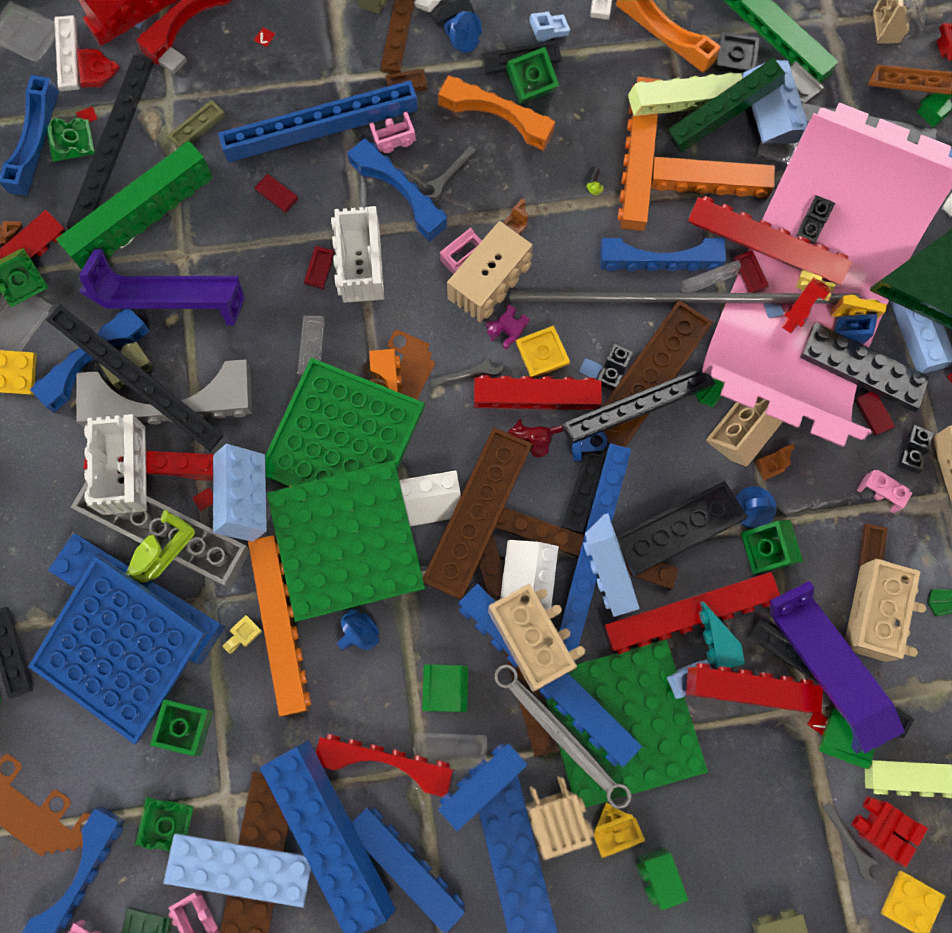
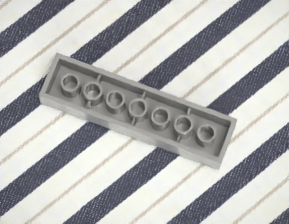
[70,482,250,589]

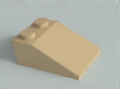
[873,0,909,43]

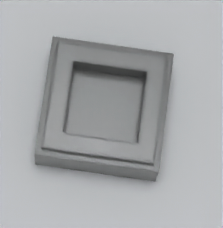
[158,47,187,75]

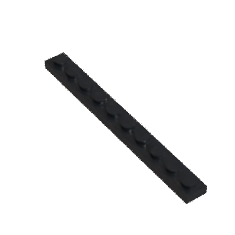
[66,55,154,229]
[46,304,224,452]

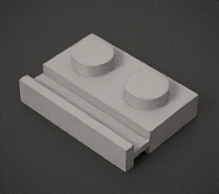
[790,62,823,104]

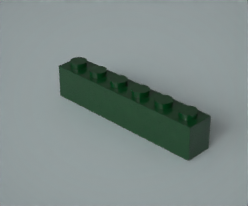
[669,57,785,153]

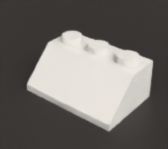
[400,471,461,526]
[500,540,558,610]

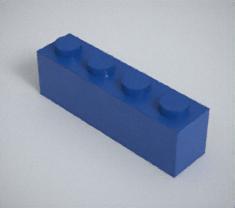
[438,743,527,831]

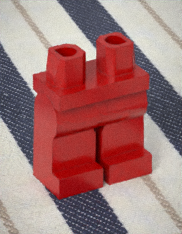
[781,277,831,333]
[851,797,928,867]

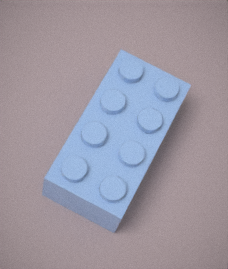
[213,444,267,542]

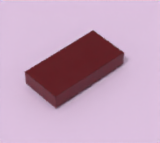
[254,174,299,214]
[304,246,335,290]
[733,250,769,293]
[855,392,895,437]

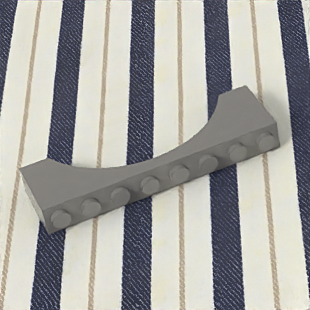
[77,359,252,428]

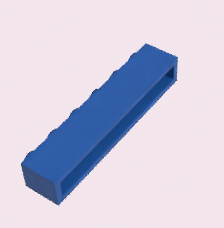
[352,806,465,933]

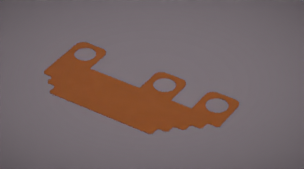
[369,330,435,400]
[0,754,91,856]

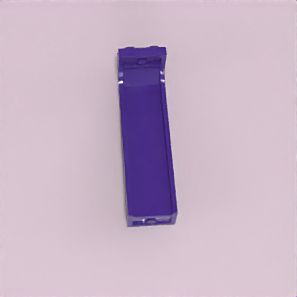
[79,249,245,325]
[770,581,905,754]

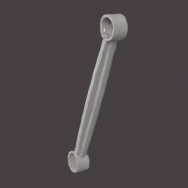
[495,665,631,809]

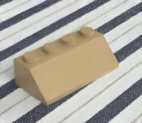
[706,397,783,467]

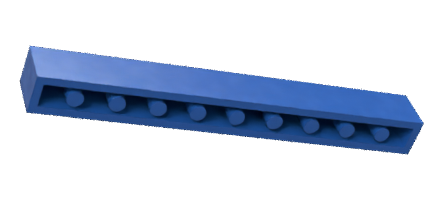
[218,80,418,162]
[558,443,631,662]
[458,584,642,767]

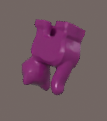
[486,304,530,349]

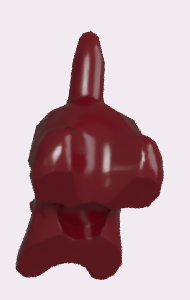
[508,419,564,458]

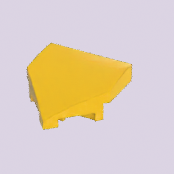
[594,803,645,859]

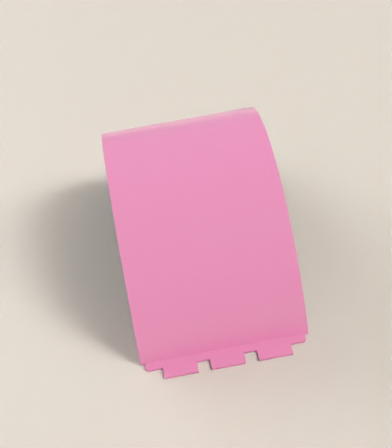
[703,103,952,447]

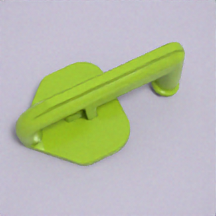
[126,510,195,583]

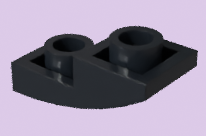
[431,0,475,28]
[795,195,835,244]
[597,344,633,391]
[898,425,934,474]

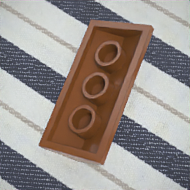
[868,65,952,95]

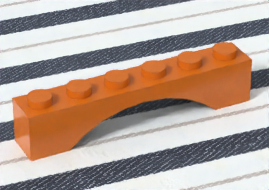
[616,0,721,73]
[438,75,555,151]

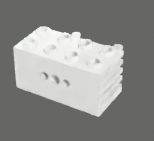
[331,206,384,302]
[84,414,147,515]

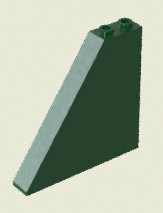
[870,229,952,330]

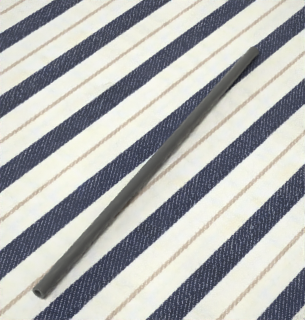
[510,291,860,304]

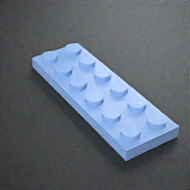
[164,834,311,907]

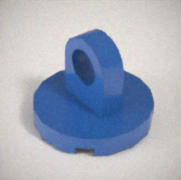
[444,11,482,53]
[572,432,607,461]
[736,486,777,529]
[337,609,380,651]

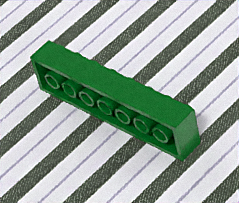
[56,141,213,270]

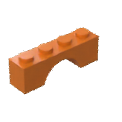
[369,349,402,392]

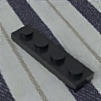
[482,40,562,75]
[561,451,606,535]
[0,606,33,699]

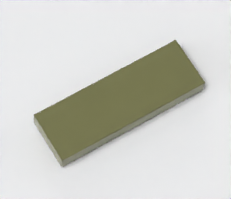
[167,100,226,149]

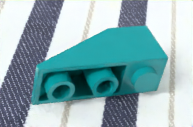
[699,602,745,669]

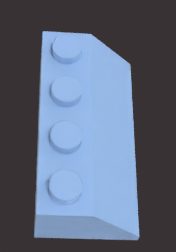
[742,60,808,143]
[889,300,952,374]
[583,514,639,617]

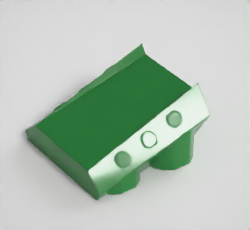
[46,118,94,162]
[0,249,48,307]
[422,664,468,712]
[818,708,875,769]
[134,797,193,852]

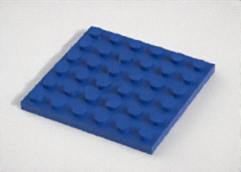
[28,555,207,745]

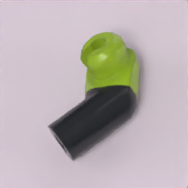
[585,167,603,195]

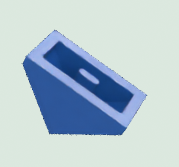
[834,314,878,344]

